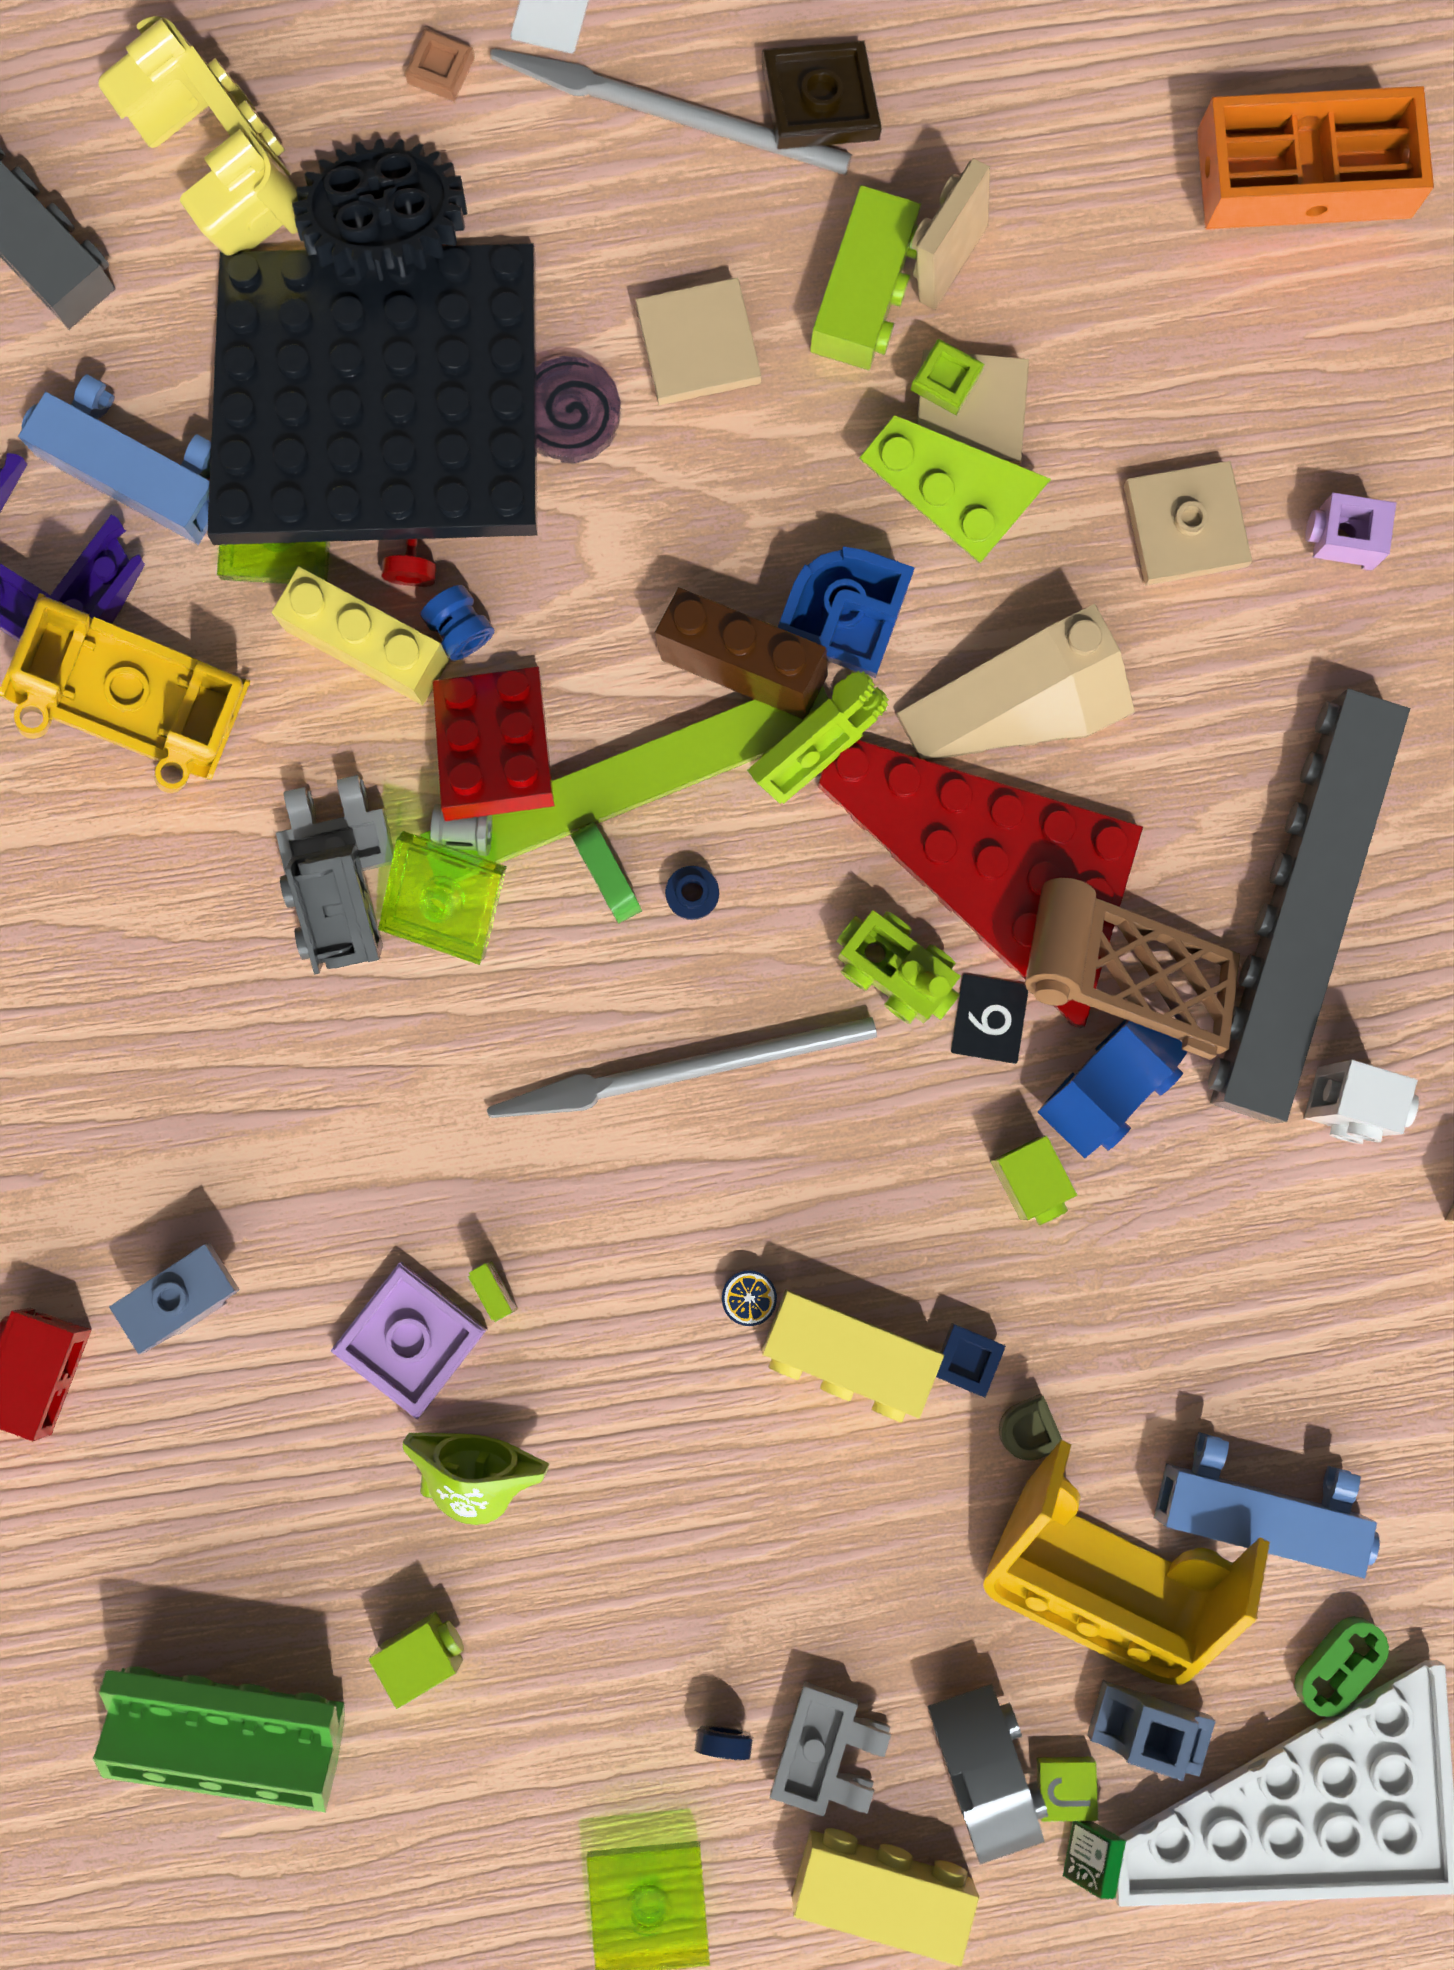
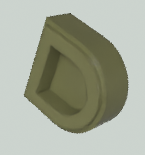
[999,1394,1062,1461]

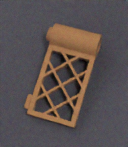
[1025,878,1240,1060]

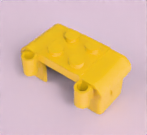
[0,593,251,793]

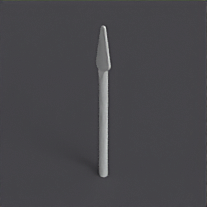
[491,49,852,175]
[487,1017,877,1118]

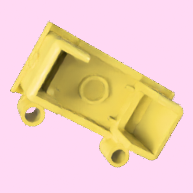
[98,16,298,255]

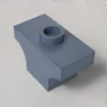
[109,1243,240,1354]
[1087,1680,1215,1781]

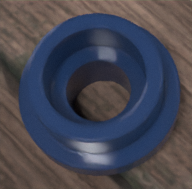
[665,866,719,920]

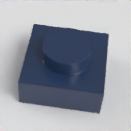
[936,1323,1006,1398]

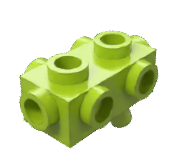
[836,910,961,1024]

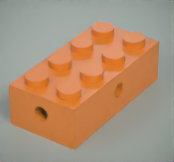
[1197,86,1434,229]

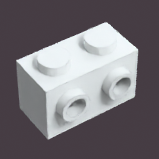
[1304,1060,1419,1144]

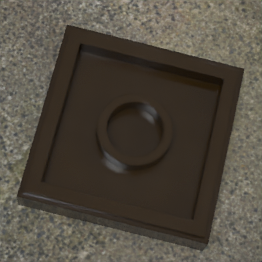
[762,41,882,150]

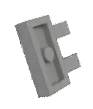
[276,775,397,875]
[770,1681,891,1817]

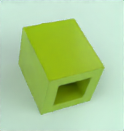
[990,1136,1078,1225]
[368,1611,464,1710]

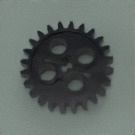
[292,138,468,281]

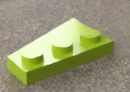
[859,415,1051,563]

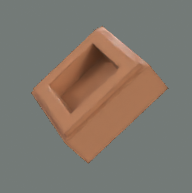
[405,28,475,102]

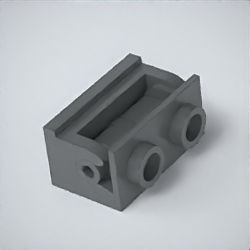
[280,843,383,975]

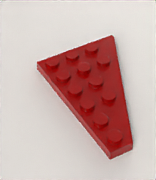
[818,740,1143,1028]

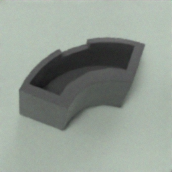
[928,1684,1048,1864]

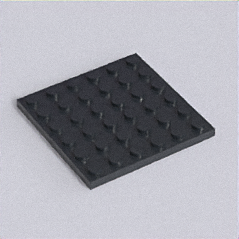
[207,243,538,545]

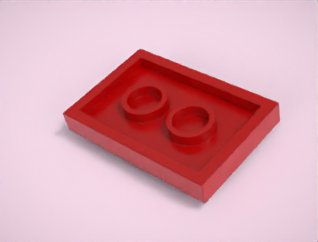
[433,666,555,821]

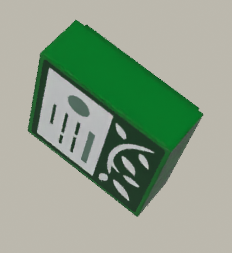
[1063,1821,1126,1899]

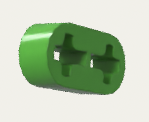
[570,822,642,924]
[1294,1616,1389,1717]

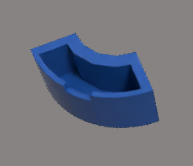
[1038,1019,1188,1158]

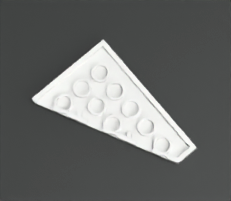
[1115,1660,1454,1907]

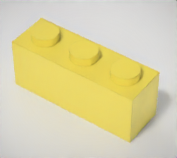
[271,566,449,706]
[761,1289,944,1422]
[792,1828,979,1967]

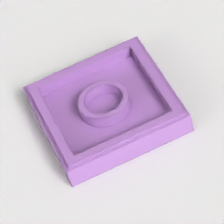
[331,1262,488,1419]

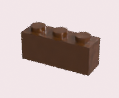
[654,587,828,720]

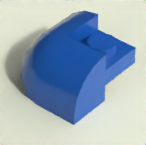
[778,547,915,678]

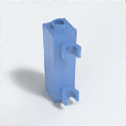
[18,374,211,545]
[1154,1432,1380,1579]

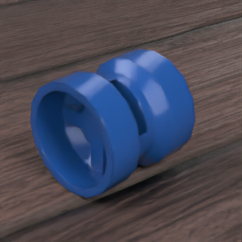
[421,585,495,661]

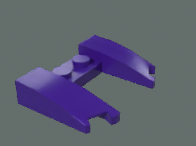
[0,453,145,642]

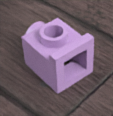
[1305,492,1396,571]

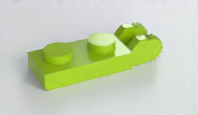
[747,670,889,804]

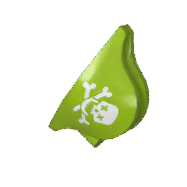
[402,1433,549,1525]

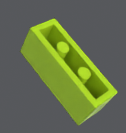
[810,185,921,371]

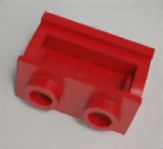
[0,1307,92,1441]

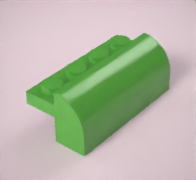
[93,1666,345,1813]

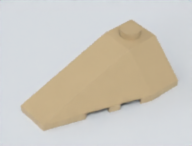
[896,604,1135,761]

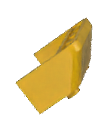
[983,1439,1270,1685]

